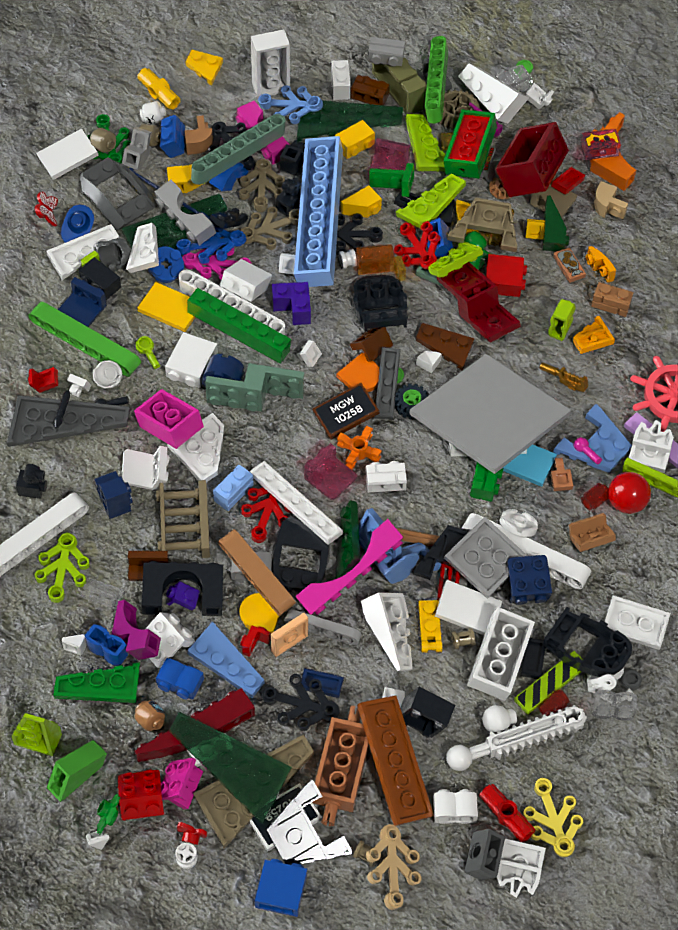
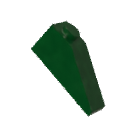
[542,195,569,252]

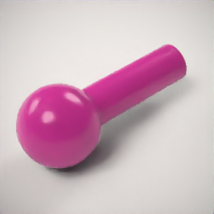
[574,437,602,464]

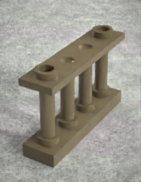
[156,480,210,558]

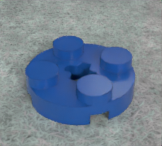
[148,247,184,283]

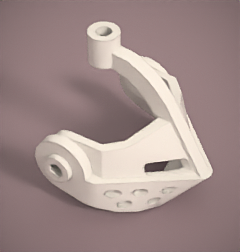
[587,667,635,700]

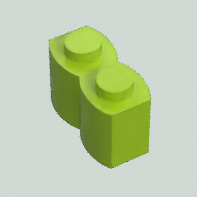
[548,299,576,341]

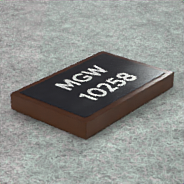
[312,383,380,440]

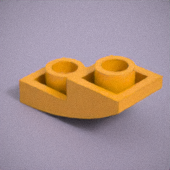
[585,246,616,283]

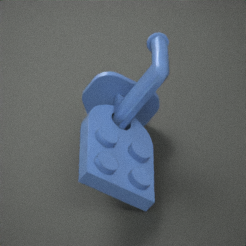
[359,508,441,584]

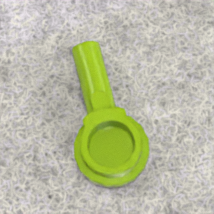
[135,336,160,369]

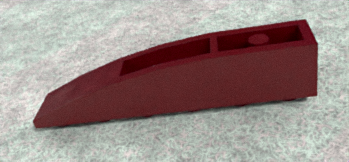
[134,688,255,762]

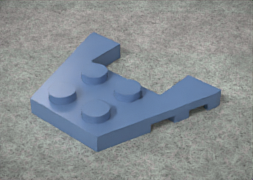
[553,404,632,473]

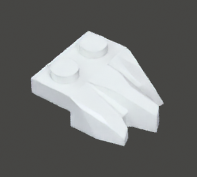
[629,420,674,473]
[497,839,546,898]

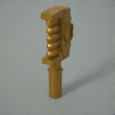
[540,362,588,392]

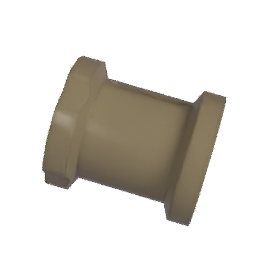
[452,628,476,649]
[353,840,376,867]

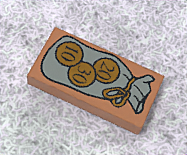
[553,247,586,283]

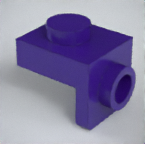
[166,581,200,611]

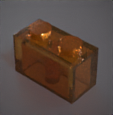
[356,244,395,275]

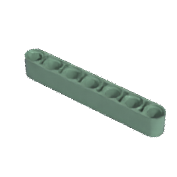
[191,114,286,185]

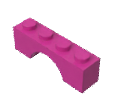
[236,100,289,165]

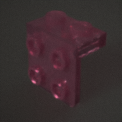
[368,138,411,177]
[304,443,357,500]

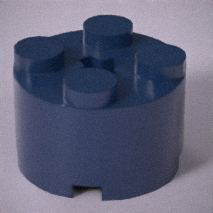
[202,354,245,386]

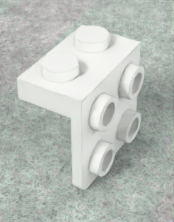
[122,446,169,491]
[146,612,195,668]

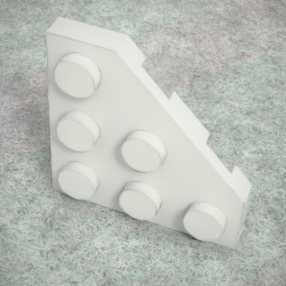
[167,413,224,482]

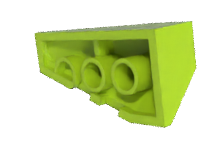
[11,713,62,756]

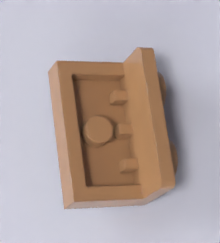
[569,513,616,552]

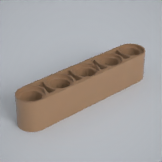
[218,529,296,616]

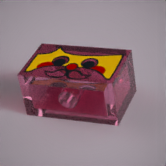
[580,129,621,160]

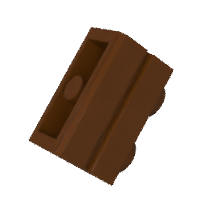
[351,75,390,108]

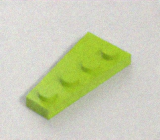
[396,173,466,229]

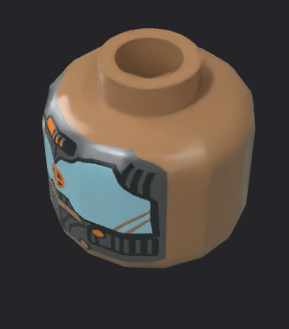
[135,700,165,731]

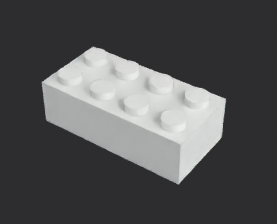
[251,29,290,98]
[467,607,535,701]

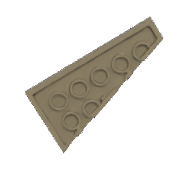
[193,735,314,848]

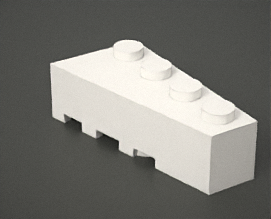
[458,64,529,124]

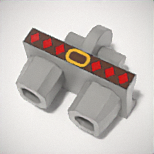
[480,147,502,183]

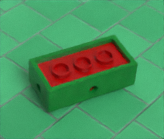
[443,109,497,179]

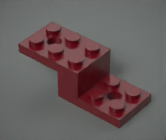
[437,262,521,343]

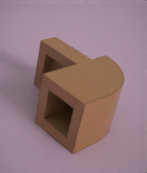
[185,115,213,155]

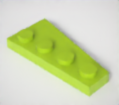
[405,114,445,171]

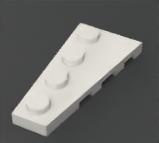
[47,224,119,280]

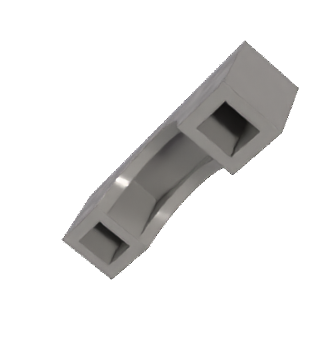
[154,180,216,246]

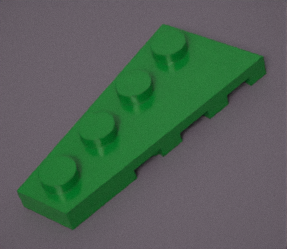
[53,662,140,703]

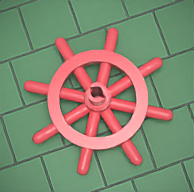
[630,356,678,432]

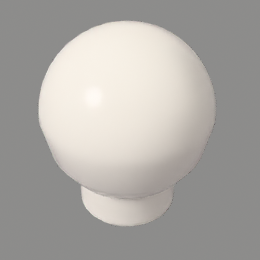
[482,705,517,734]

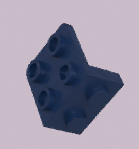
[58,277,107,327]
[507,555,552,605]

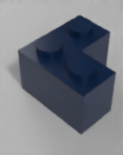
[94,471,133,519]

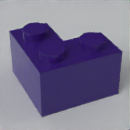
[272,282,311,325]

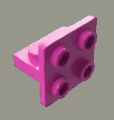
[161,757,203,809]

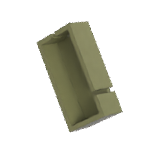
[372,58,427,115]

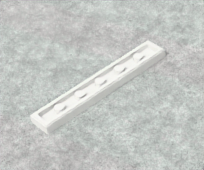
[250,461,343,545]

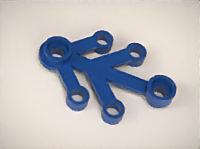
[176,228,247,264]

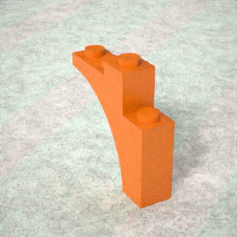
[583,112,636,191]

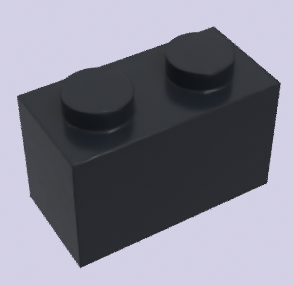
[79,257,121,300]

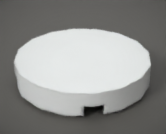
[499,509,538,537]

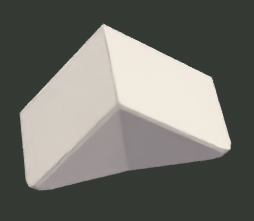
[416,351,442,373]
[61,634,87,656]

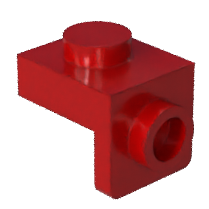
[28,367,59,393]
[240,625,271,657]

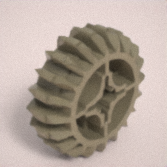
[439,88,480,130]

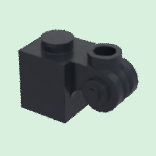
[280,140,305,175]
[275,178,302,217]
[16,464,47,499]

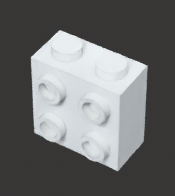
[220,259,272,302]

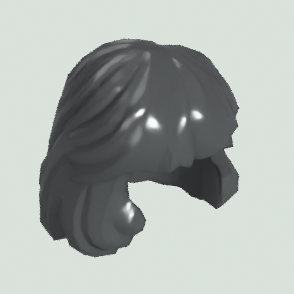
[95,238,131,272]

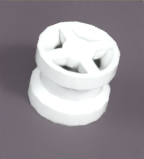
[339,249,357,269]
[175,843,198,869]

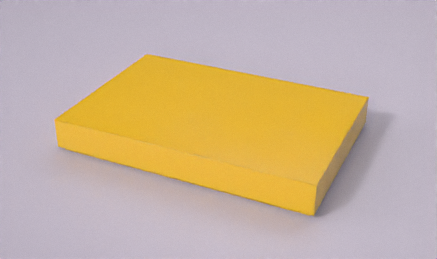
[137,282,196,332]

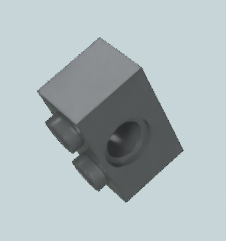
[464,829,505,880]

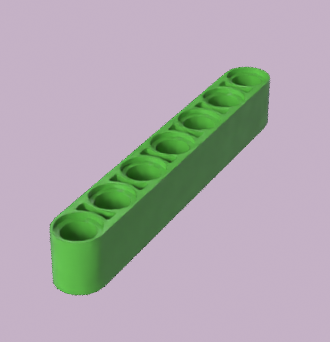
[425,36,448,124]
[28,302,141,377]

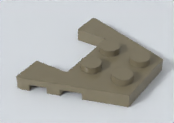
[448,198,517,252]

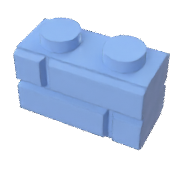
[213,465,254,511]

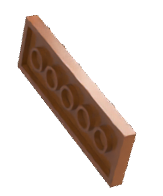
[357,695,434,826]

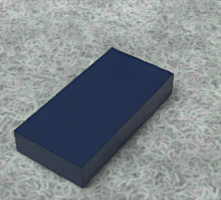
[302,668,344,698]

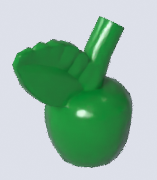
[464,231,491,270]

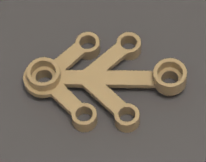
[366,824,421,910]

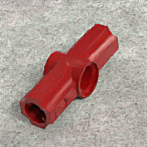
[479,784,536,842]

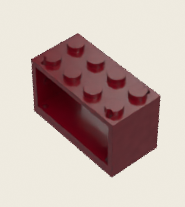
[496,122,569,197]

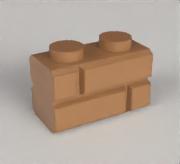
[591,282,634,317]

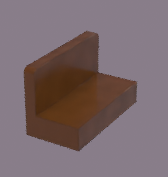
[350,327,393,362]
[128,551,169,581]

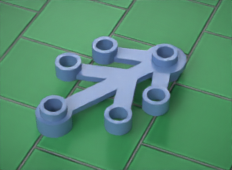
[258,85,323,124]

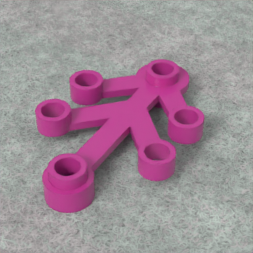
[182,245,252,280]

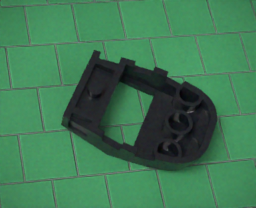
[353,275,408,332]
[272,516,330,591]
[543,607,632,677]

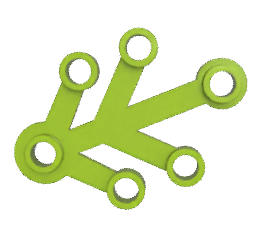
[35,533,90,603]

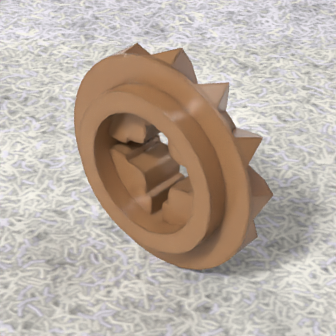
[489,177,511,199]

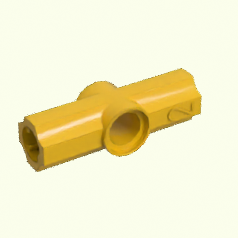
[138,68,180,110]

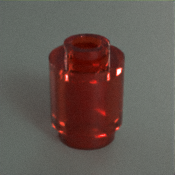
[581,483,609,510]

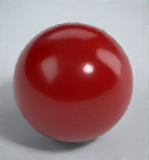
[608,472,651,514]

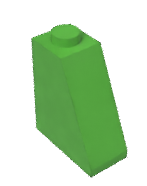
[47,740,107,802]

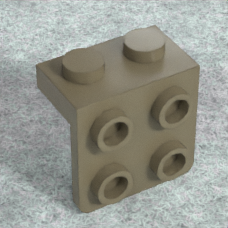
[530,175,577,218]

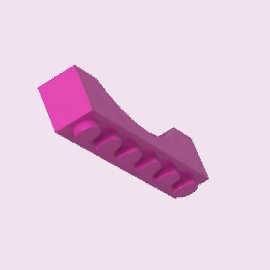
[295,519,404,615]

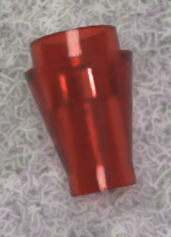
[538,689,570,716]

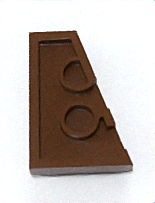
[416,323,474,371]

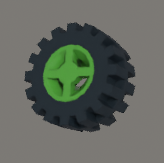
[395,383,429,419]

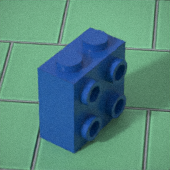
[255,859,307,917]

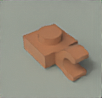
[550,458,573,491]

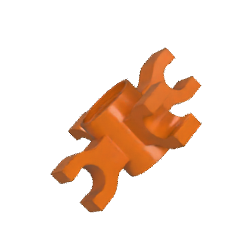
[337,426,382,470]

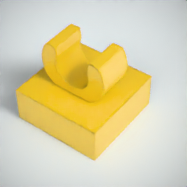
[525,219,545,239]

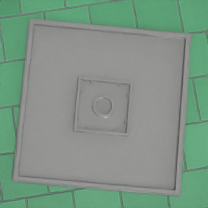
[410,354,571,474]

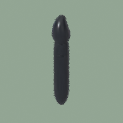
[54,390,71,428]

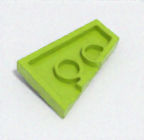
[428,241,483,278]

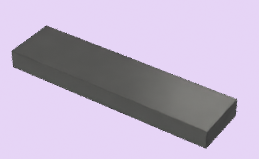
[374,347,401,420]

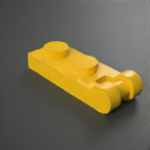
[418,600,442,653]

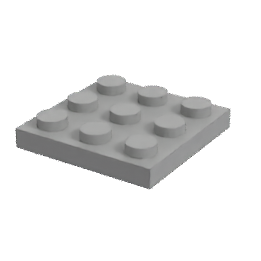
[444,517,527,599]

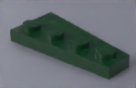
[335,500,360,579]

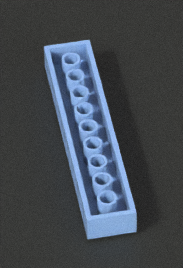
[294,136,343,287]

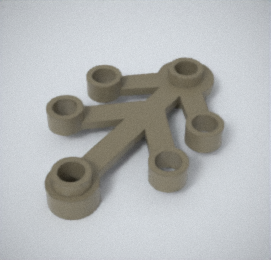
[239,159,285,212]
[241,206,299,250]

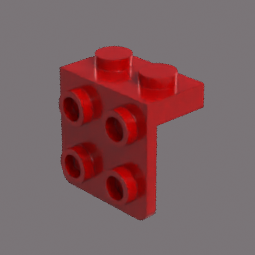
[118,770,164,820]

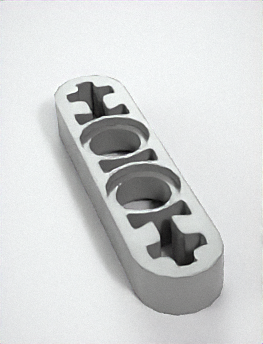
[284,610,362,645]

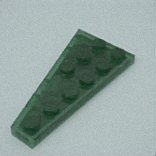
[296,99,403,141]
[169,712,292,825]

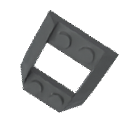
[80,157,158,232]

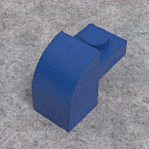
[209,162,249,191]

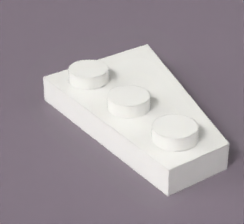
[126,223,159,273]

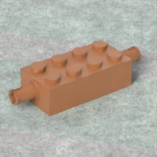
[312,706,369,826]

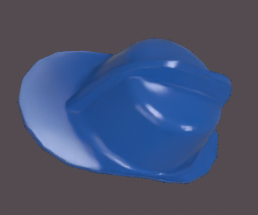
[61,204,94,243]

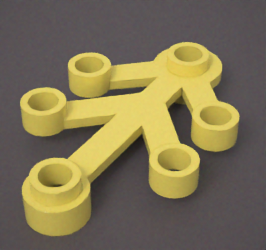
[523,778,583,857]

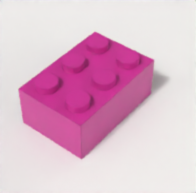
[134,389,204,449]

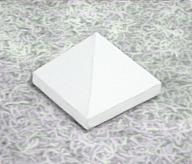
[86,829,109,850]

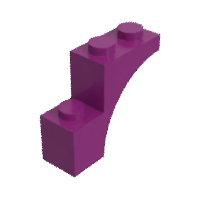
[111,600,161,660]

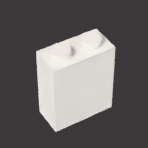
[165,332,218,388]

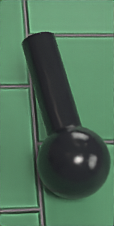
[95,396,129,406]

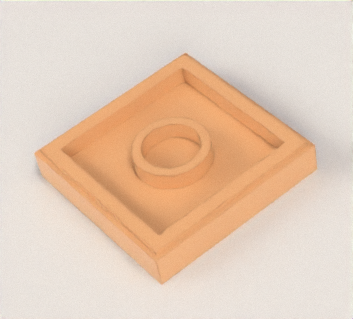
[271,613,308,657]

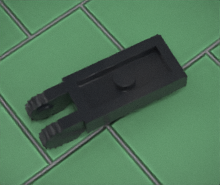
[209,208,248,229]

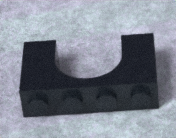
[142,561,224,616]

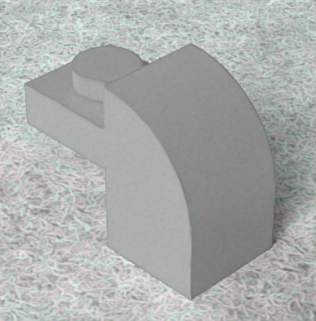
[122,127,152,170]

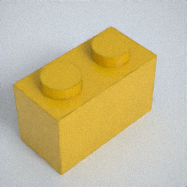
[335,120,375,159]

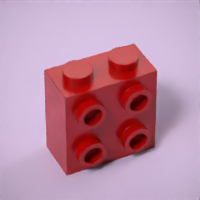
[486,254,527,297]

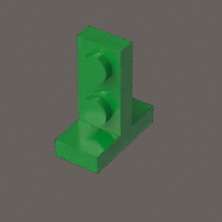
[369,163,414,197]

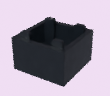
[400,686,455,738]

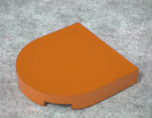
[336,352,380,392]

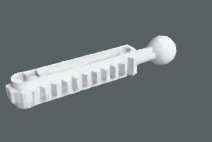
[446,705,587,771]

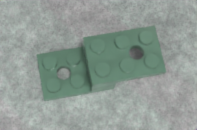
[205,363,304,412]

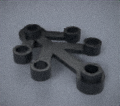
[209,122,256,171]
[336,213,383,253]
[262,674,340,731]

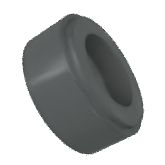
[621,670,642,691]

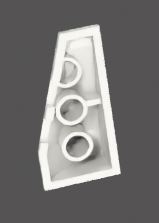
[361,593,412,671]

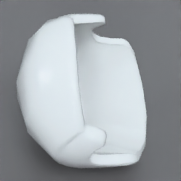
[93,360,123,389]

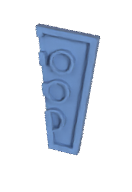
[188,622,264,698]

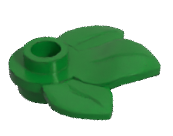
[97,794,120,834]

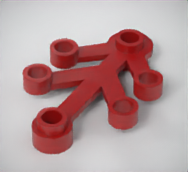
[393,221,440,270]
[241,487,292,543]

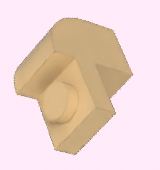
[594,181,628,219]

